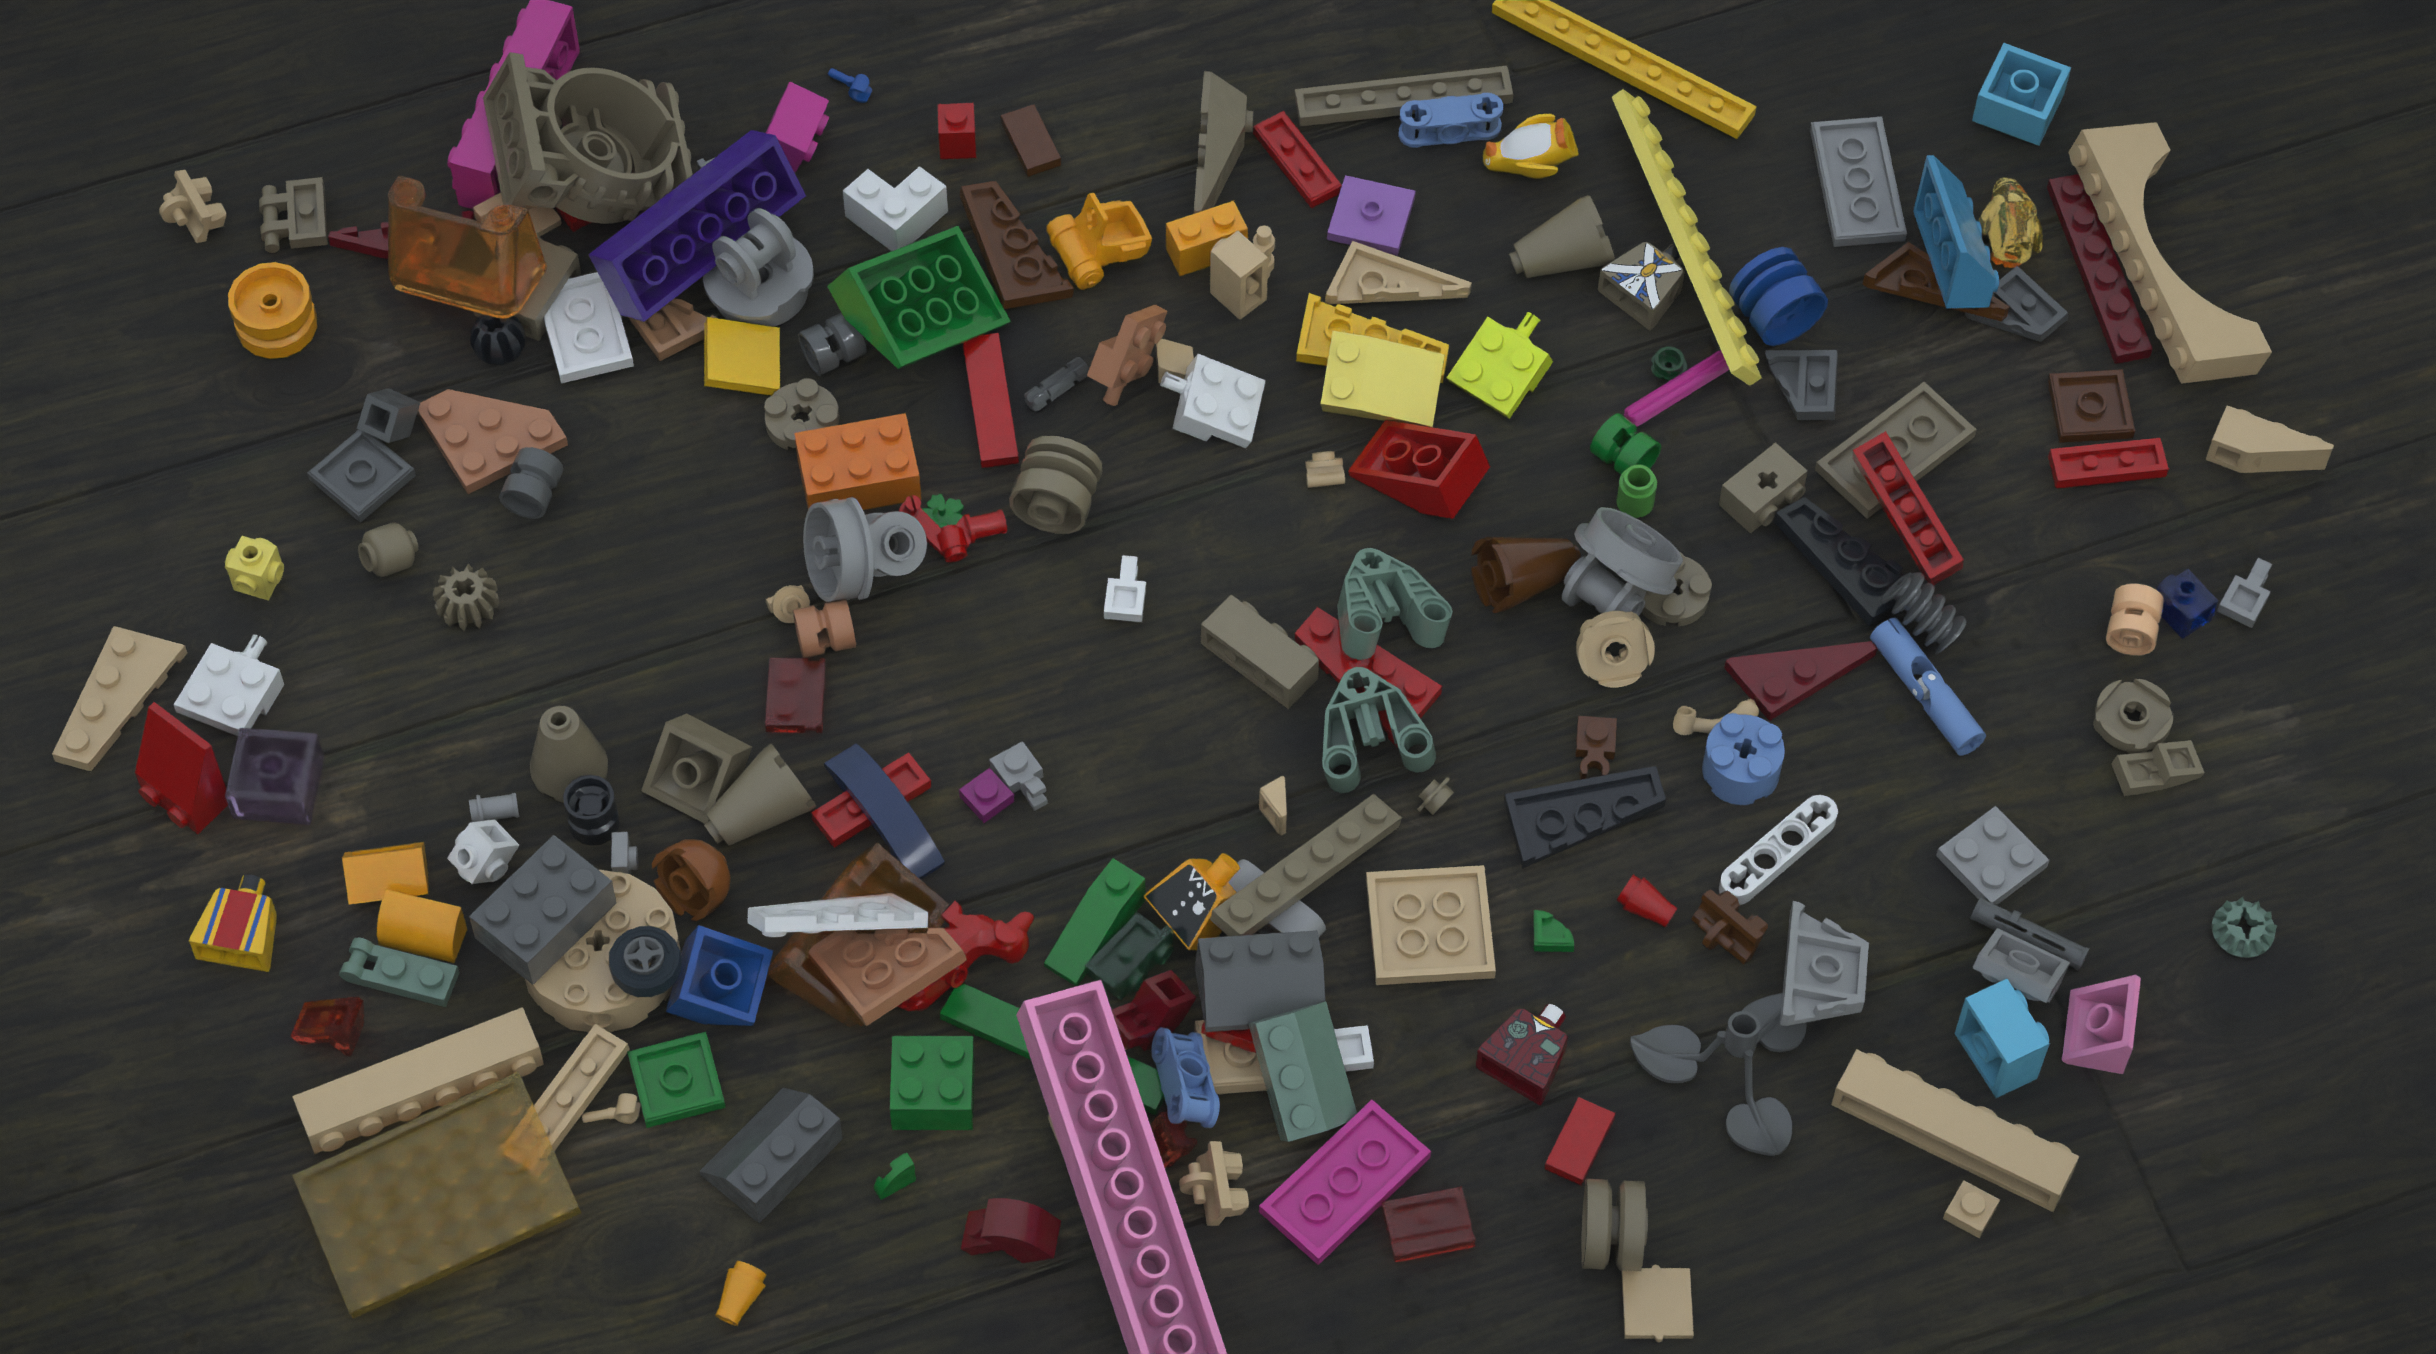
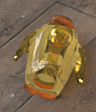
[1978,177,2043,268]

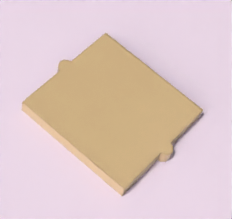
[1621,1265,1694,1342]

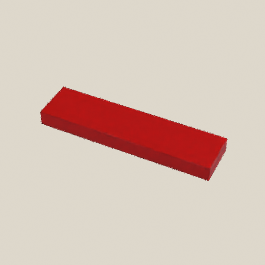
[962,333,1019,468]

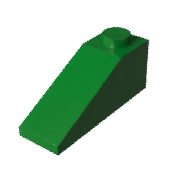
[1044,858,1146,987]

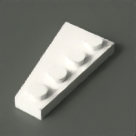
[748,893,928,937]

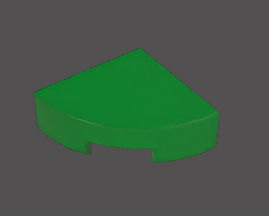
[1533,910,1574,952]
[874,1153,916,1200]

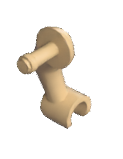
[1673,699,1759,735]

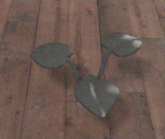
[1630,993,1807,1156]

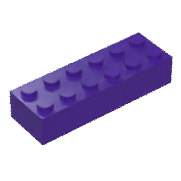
[588,130,806,322]

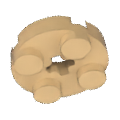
[1576,611,1655,688]

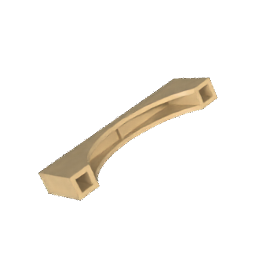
[2068,122,2272,384]

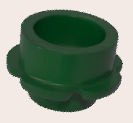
[1651,346,1687,382]

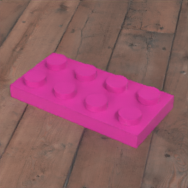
[1259,1100,1431,1265]

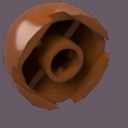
[652,839,731,921]

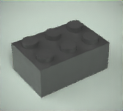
[469,835,617,985]

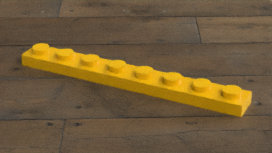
[1492,0,1757,139]

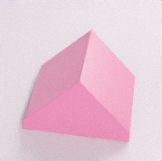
[2062,975,2141,1074]

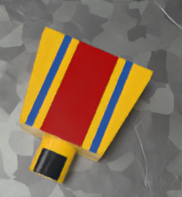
[189,874,277,972]

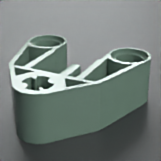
[1337,548,1453,660]
[1322,667,1436,793]

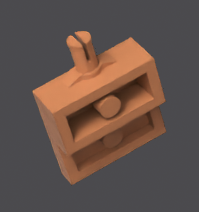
[1087,305,1168,406]

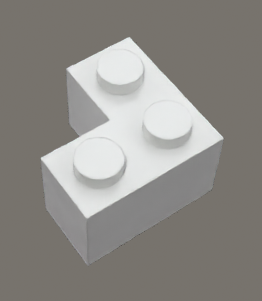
[843,166,948,251]

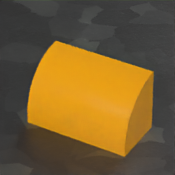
[342,842,429,905]
[377,889,467,963]

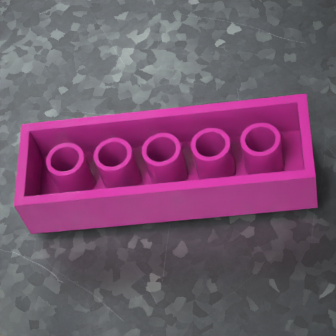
[447,0,580,209]

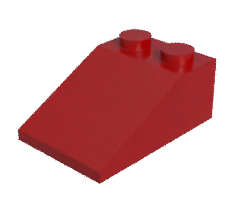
[1348,420,1490,519]
[135,702,231,834]

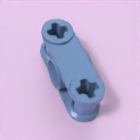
[1398,93,1503,148]
[1151,1027,1220,1128]

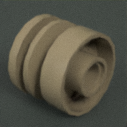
[1009,436,1103,534]

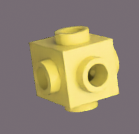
[225,536,284,601]

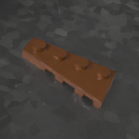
[960,181,1074,309]

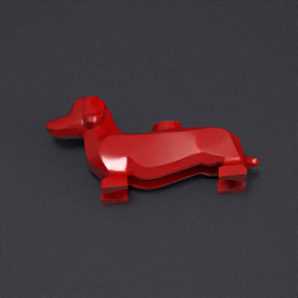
[897,901,1034,1011]

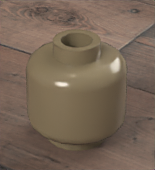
[358,522,418,577]

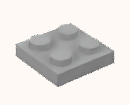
[1936,806,2049,905]

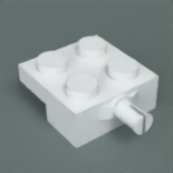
[1160,354,1266,448]
[174,635,284,739]

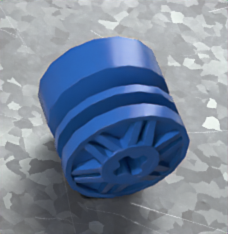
[1729,247,1828,346]

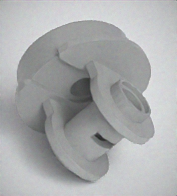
[703,208,814,327]
[803,497,927,602]
[1562,507,1683,616]

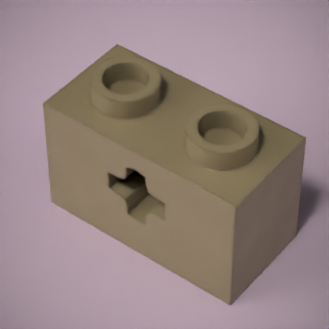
[1719,442,1808,533]

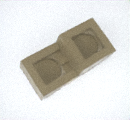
[2111,740,2204,796]

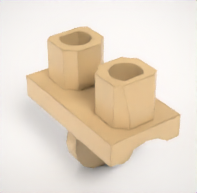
[159,170,226,243]
[1179,1141,1249,1226]

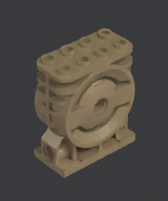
[483,52,693,224]

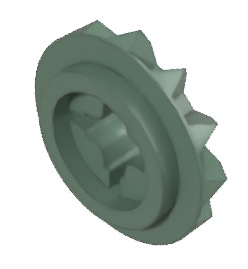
[2212,897,2277,958]

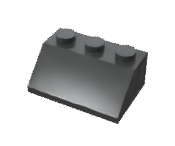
[1195,930,1325,1032]
[699,1088,843,1223]

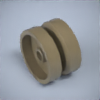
[1581,1179,1648,1271]

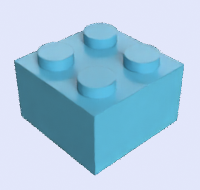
[1972,43,2071,146]
[1954,979,2050,1098]

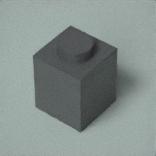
[357,388,421,443]

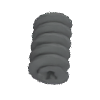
[1881,572,1967,654]

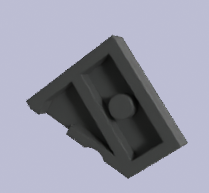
[1965,266,2068,342]
[1765,350,1838,420]

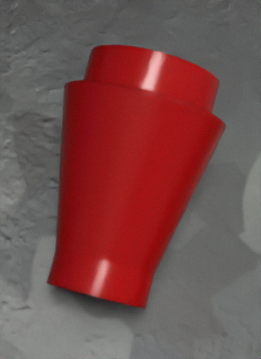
[1616,874,1678,927]

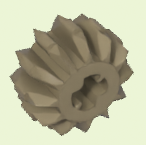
[433,564,499,631]

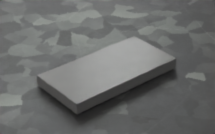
[1810,117,1907,247]

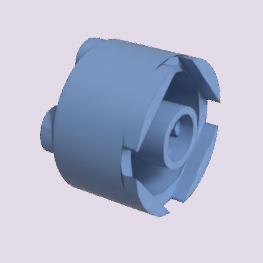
[1702,713,1785,805]

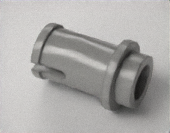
[469,793,519,822]

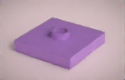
[1327,175,1416,256]

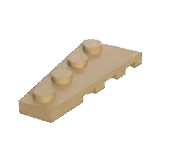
[52,626,188,771]

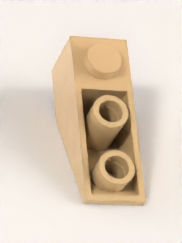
[2206,405,2334,473]

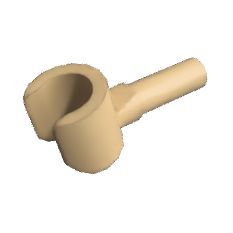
[582,1093,641,1124]

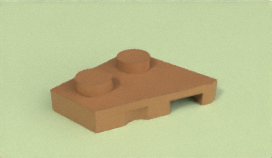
[628,298,717,361]

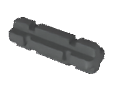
[1024,357,1089,412]

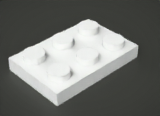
[544,272,634,383]

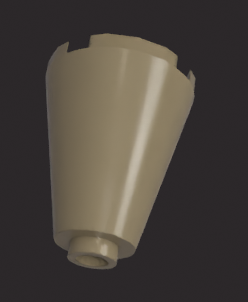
[1509,195,1615,278]
[530,706,608,803]
[704,744,817,846]

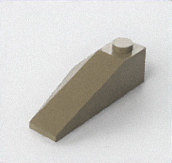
[1194,71,1254,214]

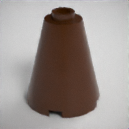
[1471,537,1581,613]

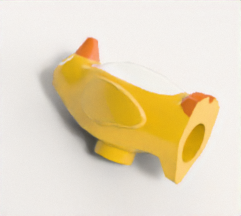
[1483,114,1579,179]

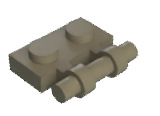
[259,177,328,253]

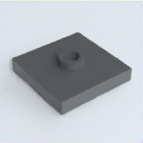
[307,430,416,523]

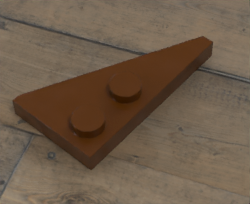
[1863,242,2010,321]

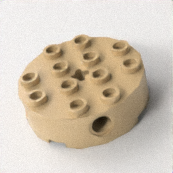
[525,870,681,1032]

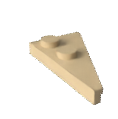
[1325,241,1472,304]

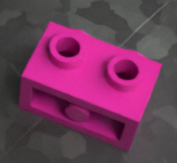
[766,82,829,172]

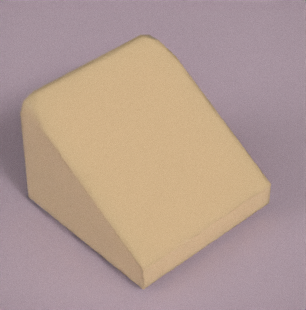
[1156,339,1194,383]
[1259,776,1287,836]

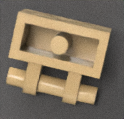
[1210,225,1275,320]

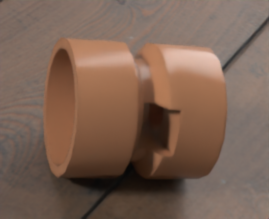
[793,599,856,659]

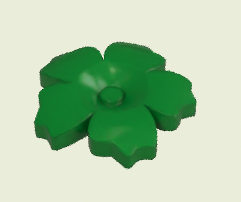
[921,494,964,528]

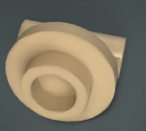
[1305,451,1345,488]
[766,585,810,623]

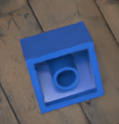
[666,925,773,1026]

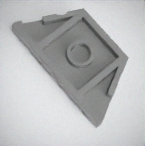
[1780,901,1869,1026]

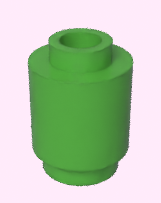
[1617,465,1657,518]

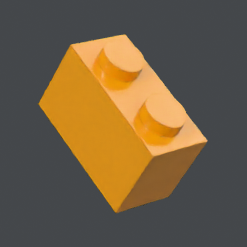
[1166,201,1248,276]

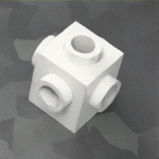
[447,819,519,884]

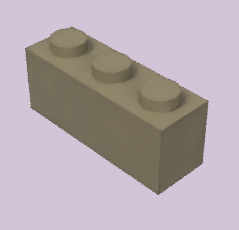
[1201,595,1319,709]

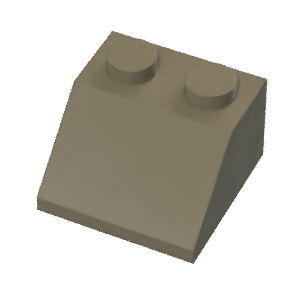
[641,713,752,824]

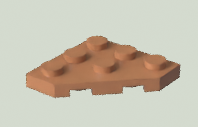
[417,389,568,494]
[806,928,967,1026]

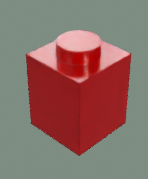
[938,103,976,159]

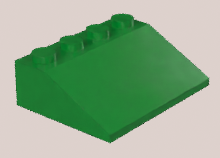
[827,226,1011,369]

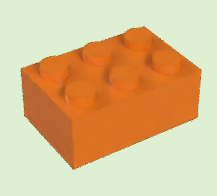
[794,413,922,510]

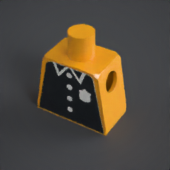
[1143,853,1240,950]

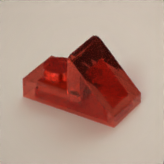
[290,996,365,1057]

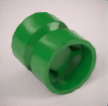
[1590,413,1661,475]

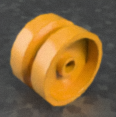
[228,262,317,359]

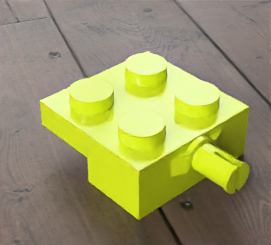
[1447,312,1553,419]

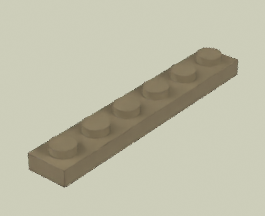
[1295,66,1513,126]
[1210,794,1402,936]

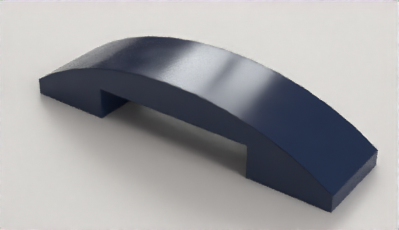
[824,743,945,885]

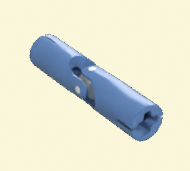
[1870,618,1986,756]

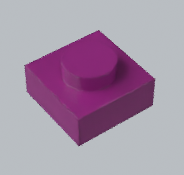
[959,768,1014,823]

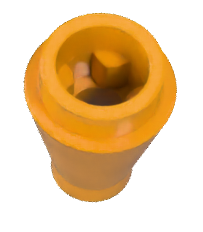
[715,1261,766,1326]

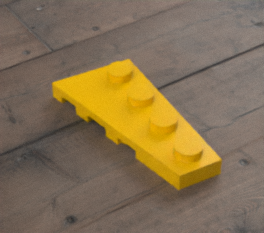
[1296,293,1449,383]

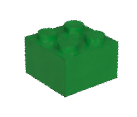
[890,1036,975,1130]

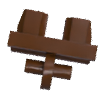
[1691,889,1768,964]

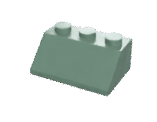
[1248,1001,1357,1142]

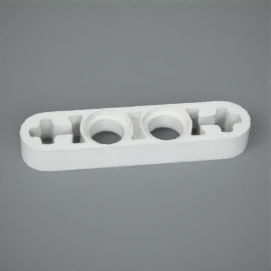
[1719,795,1838,905]

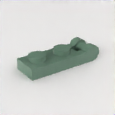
[339,937,460,1007]

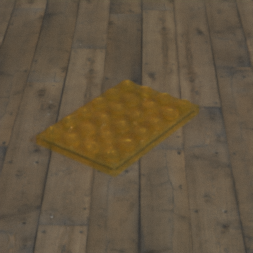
[292,1072,581,1319]

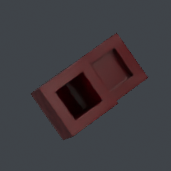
[1112,970,1197,1051]
[961,1198,1061,1263]

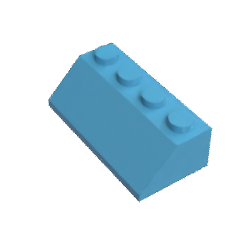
[1913,155,1999,309]

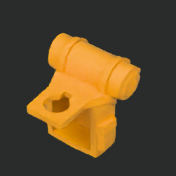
[1046,193,1152,290]

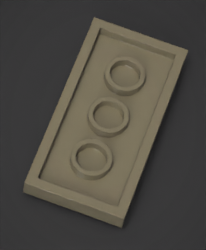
[1815,382,1977,519]

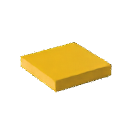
[704,317,780,396]

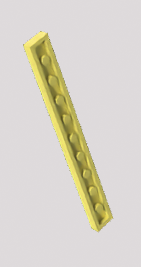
[1612,89,1762,386]

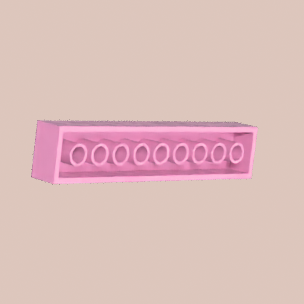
[1016,980,1227,1354]

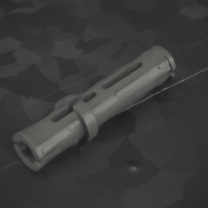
[1970,897,2090,971]

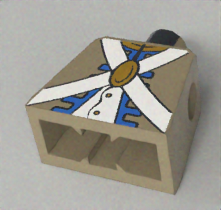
[1598,242,1685,331]

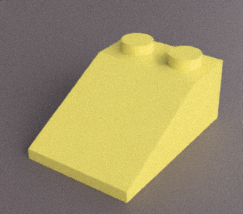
[1321,331,1445,427]

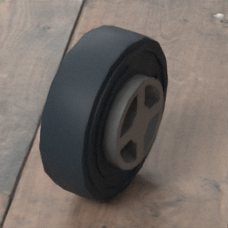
[609,926,682,997]

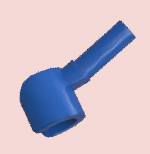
[828,68,872,103]

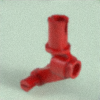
[899,495,1007,562]

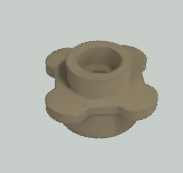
[1417,777,1454,815]

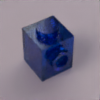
[2157,569,2218,639]

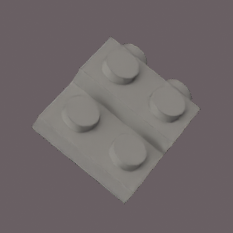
[1973,928,2070,1003]

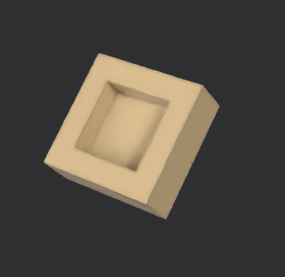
[1943,1180,2000,1238]

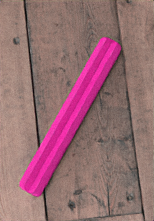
[1624,349,1729,427]

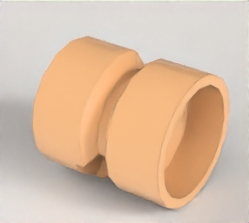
[2106,584,2164,655]

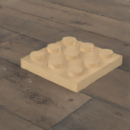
[1366,865,1496,985]

